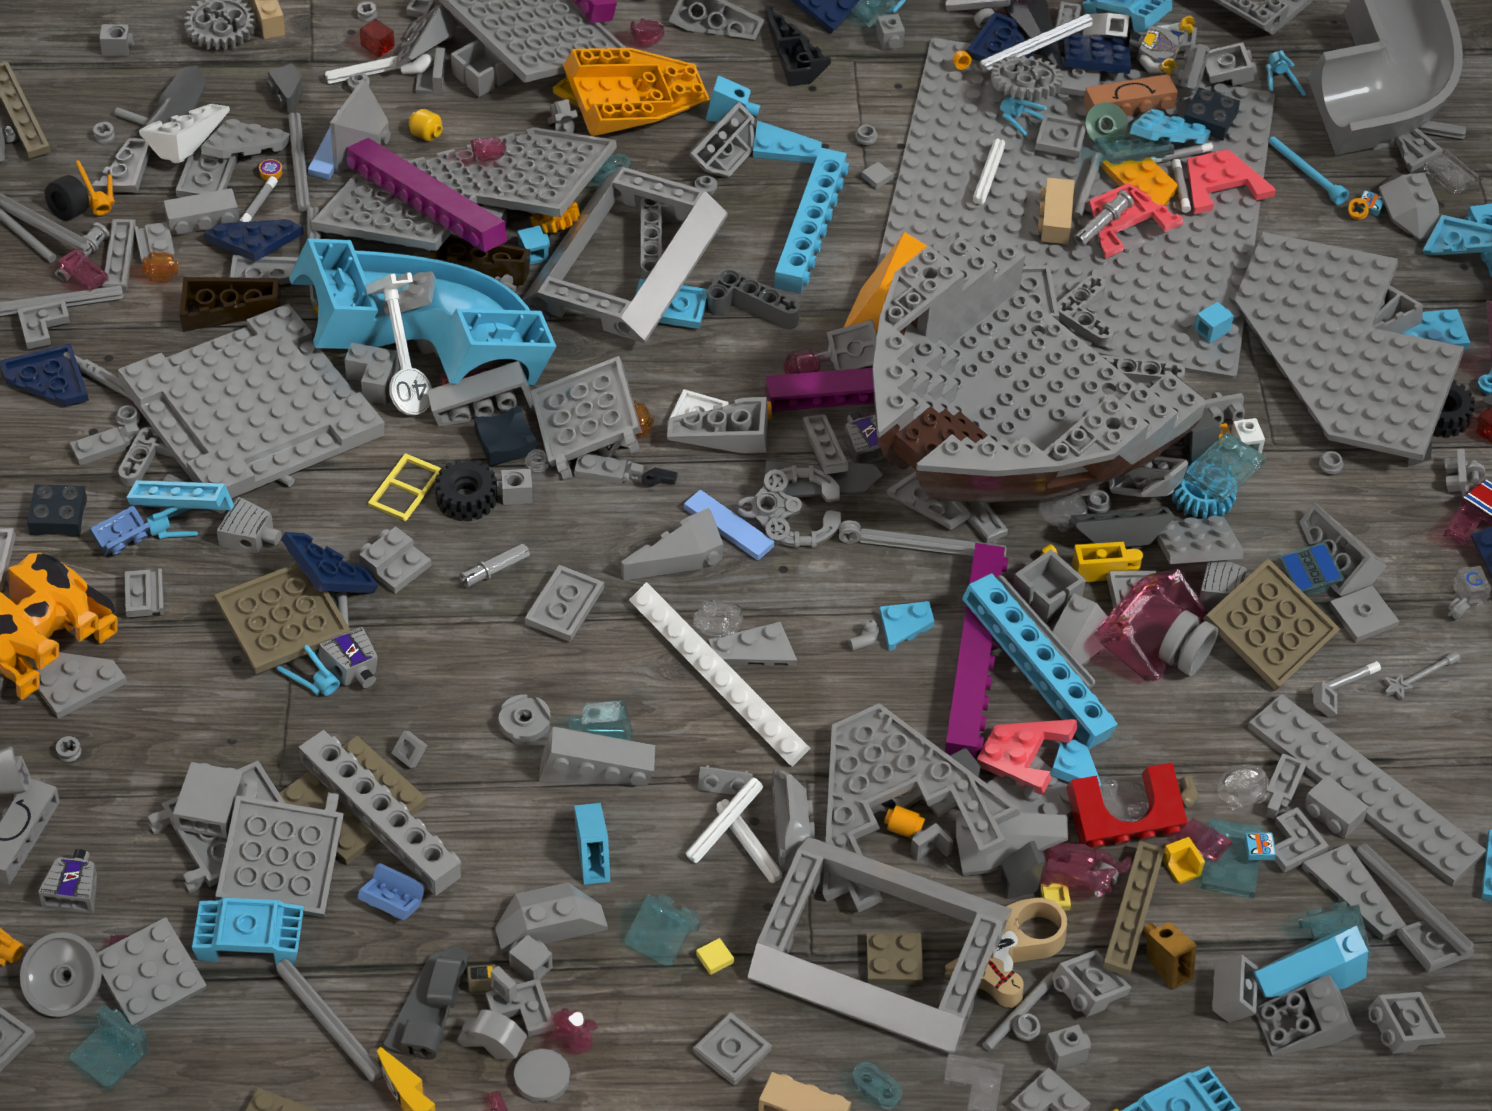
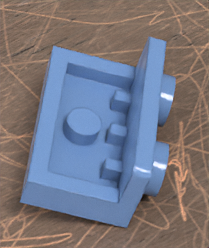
[89,505,151,556]
[358,863,425,921]

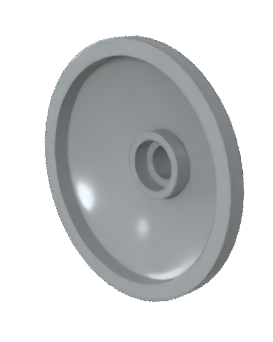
[20,932,102,1017]

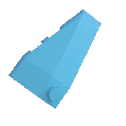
[1253,926,1368,998]

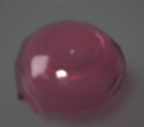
[630,18,664,46]
[471,138,506,162]

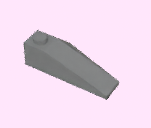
[669,0,765,40]
[395,4,459,68]
[667,397,768,454]
[1028,593,1117,683]

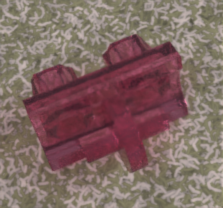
[551,1008,598,1053]

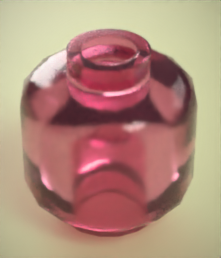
[783,349,820,374]

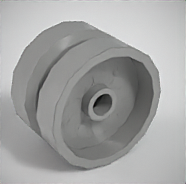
[1158,610,1219,676]

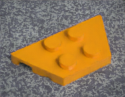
[1101,158,1178,220]

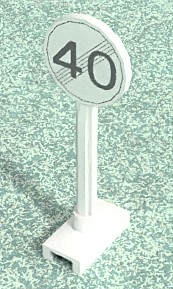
[365,272,432,416]

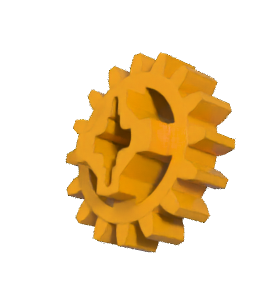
[530,202,580,234]

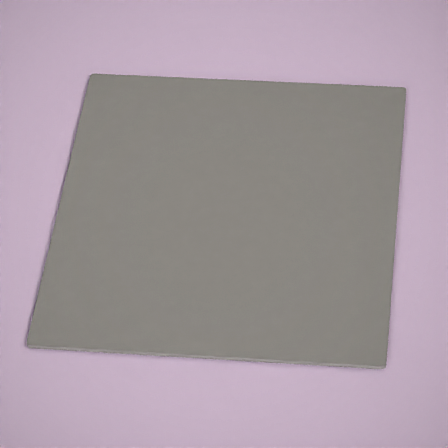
[877,38,1275,379]

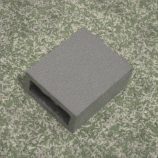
[173,762,245,839]

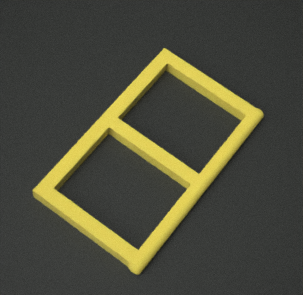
[368,453,441,522]

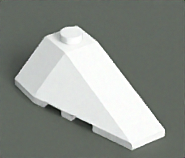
[139,104,230,163]

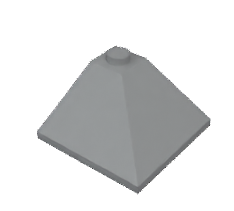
[330,80,391,173]

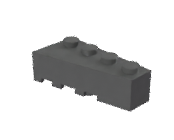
[1151,375,1221,466]

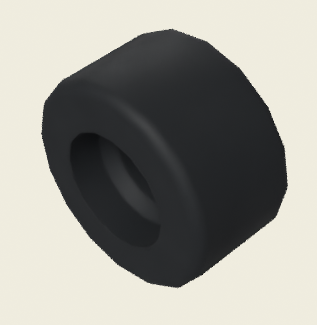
[45,175,89,221]

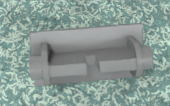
[698,765,753,795]

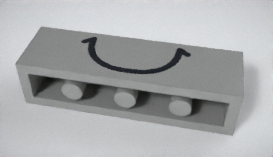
[0,779,60,886]

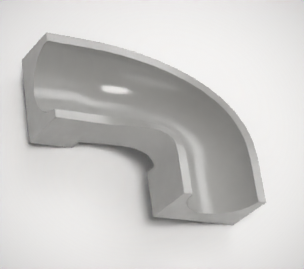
[1308,0,1463,155]

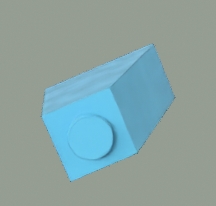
[574,803,610,885]

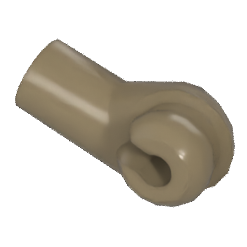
[1180,775,1198,809]

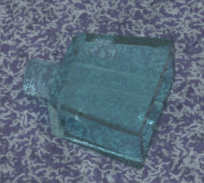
[569,700,633,741]

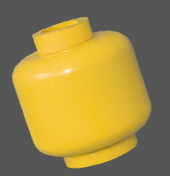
[408,109,443,142]

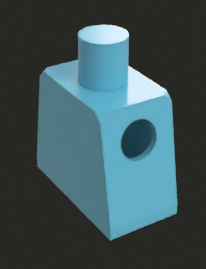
[705,76,760,122]

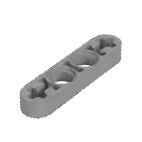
[1101,355,1185,384]

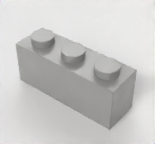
[164,188,239,236]

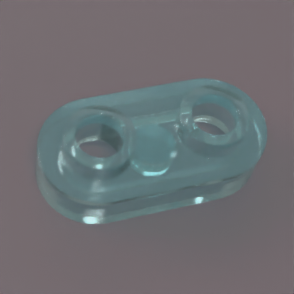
[591,153,631,184]
[852,1062,903,1109]

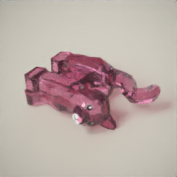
[1043,843,1132,897]

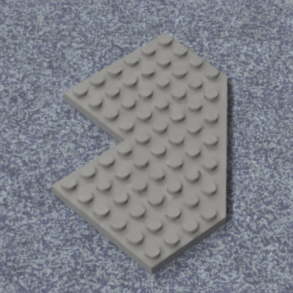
[311,127,617,251]
[1235,232,1464,461]

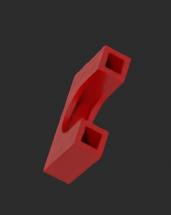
[1066,762,1188,849]

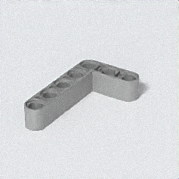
[640,197,684,279]

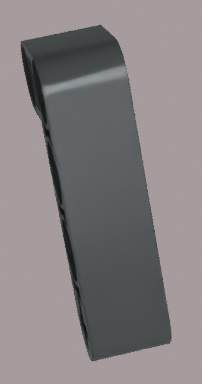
[707,270,800,329]

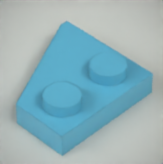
[879,601,934,651]
[1050,739,1101,786]

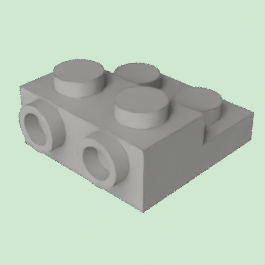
[1205,42,1257,86]
[1177,44,1210,92]
[359,526,431,594]
[1051,950,1132,1017]
[1368,992,1446,1054]

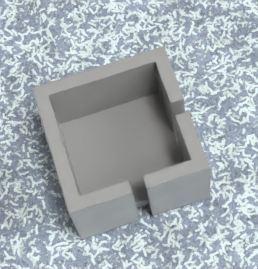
[451,39,514,97]
[1013,550,1086,623]

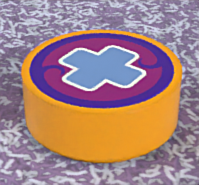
[259,159,282,180]

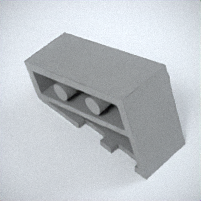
[1373,285,1423,333]

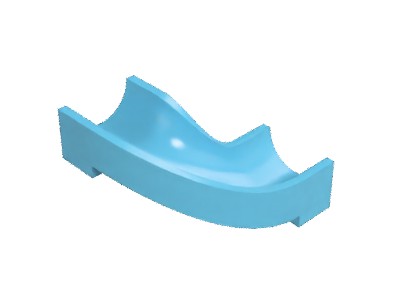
[289,238,556,385]

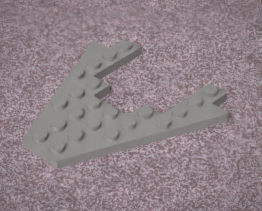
[823,703,1020,912]

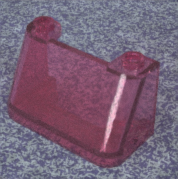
[1095,569,1208,682]

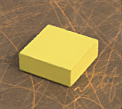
[1040,883,1071,911]
[696,938,734,975]

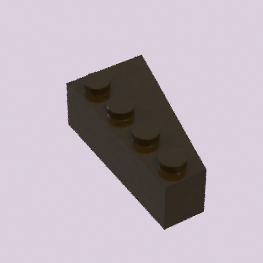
[427,234,530,285]
[179,277,281,332]

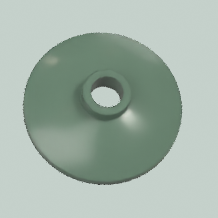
[1085,102,1128,147]

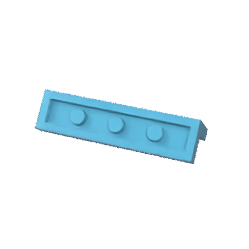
[126,480,234,510]

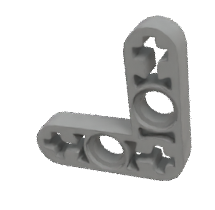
[1057,275,1114,346]
[118,427,175,487]

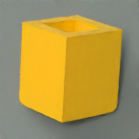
[1162,837,1205,884]

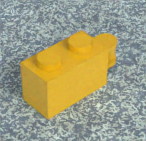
[1071,542,1143,582]

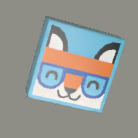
[1357,190,1384,216]
[1244,833,1276,860]

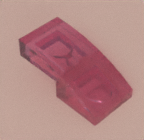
[1176,817,1232,863]

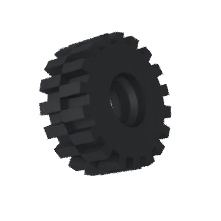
[1434,380,1475,438]
[435,459,497,521]

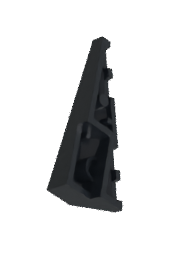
[1004,0,1065,71]
[764,5,831,87]

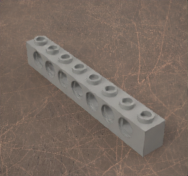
[299,730,461,896]

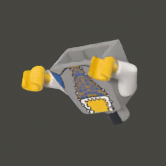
[1129,16,1196,76]

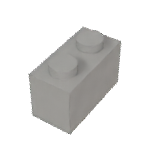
[1303,775,1369,839]
[1212,954,1258,1023]

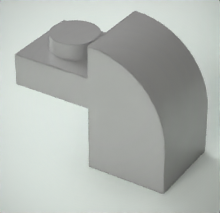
[457,1010,527,1060]

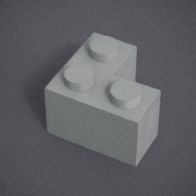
[345,343,399,405]

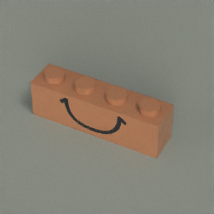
[1083,74,1178,116]

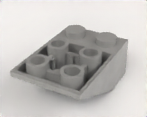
[1256,975,1358,1056]

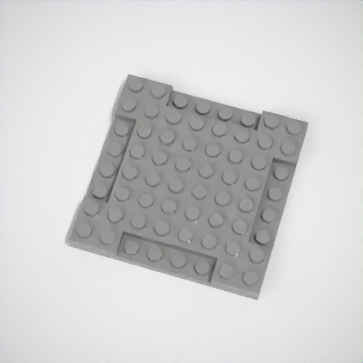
[118,303,385,498]

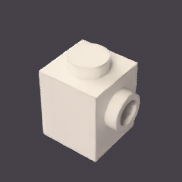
[1231,418,1265,458]

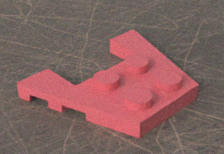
[1187,149,1276,215]
[1089,183,1183,259]
[977,719,1078,795]

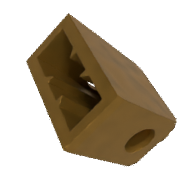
[1142,922,1196,990]

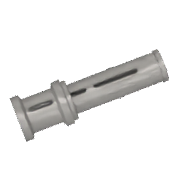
[1074,190,1134,247]
[55,222,110,282]

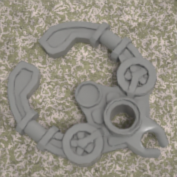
[737,465,841,548]

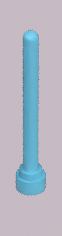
[1268,137,1349,205]

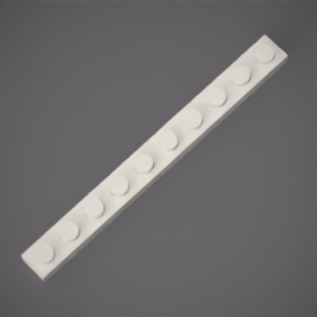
[629,582,811,767]

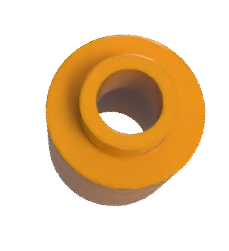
[884,805,925,839]

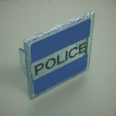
[1279,541,1344,595]

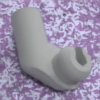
[848,619,879,651]

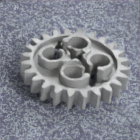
[184,0,256,50]
[991,55,1063,102]

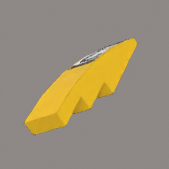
[377,1047,435,1111]

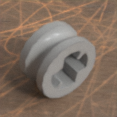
[357,2,377,22]
[93,122,115,144]
[839,520,861,544]
[56,736,81,762]

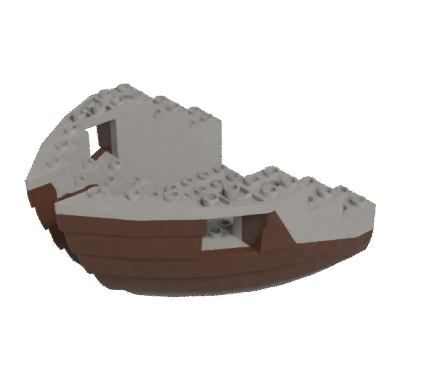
[872,227,1206,503]

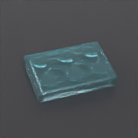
[1095,133,1174,164]
[1183,432,1266,503]
[1201,818,1263,899]

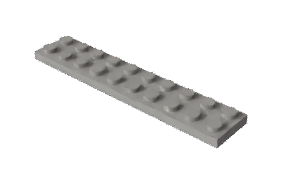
[1248,694,1486,886]

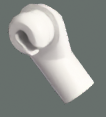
[401,54,434,74]

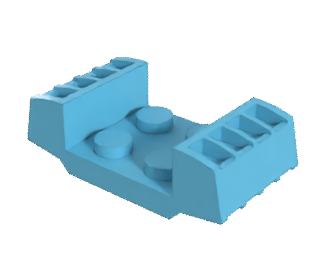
[1082,0,1172,32]
[192,898,304,965]
[1121,1066,1241,1111]

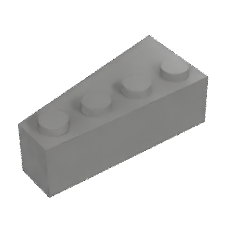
[427,361,536,426]
[539,727,655,786]

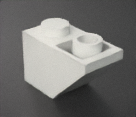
[1083,13,1129,41]

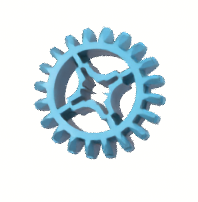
[1171,461,1237,519]

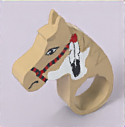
[945,898,1067,1008]

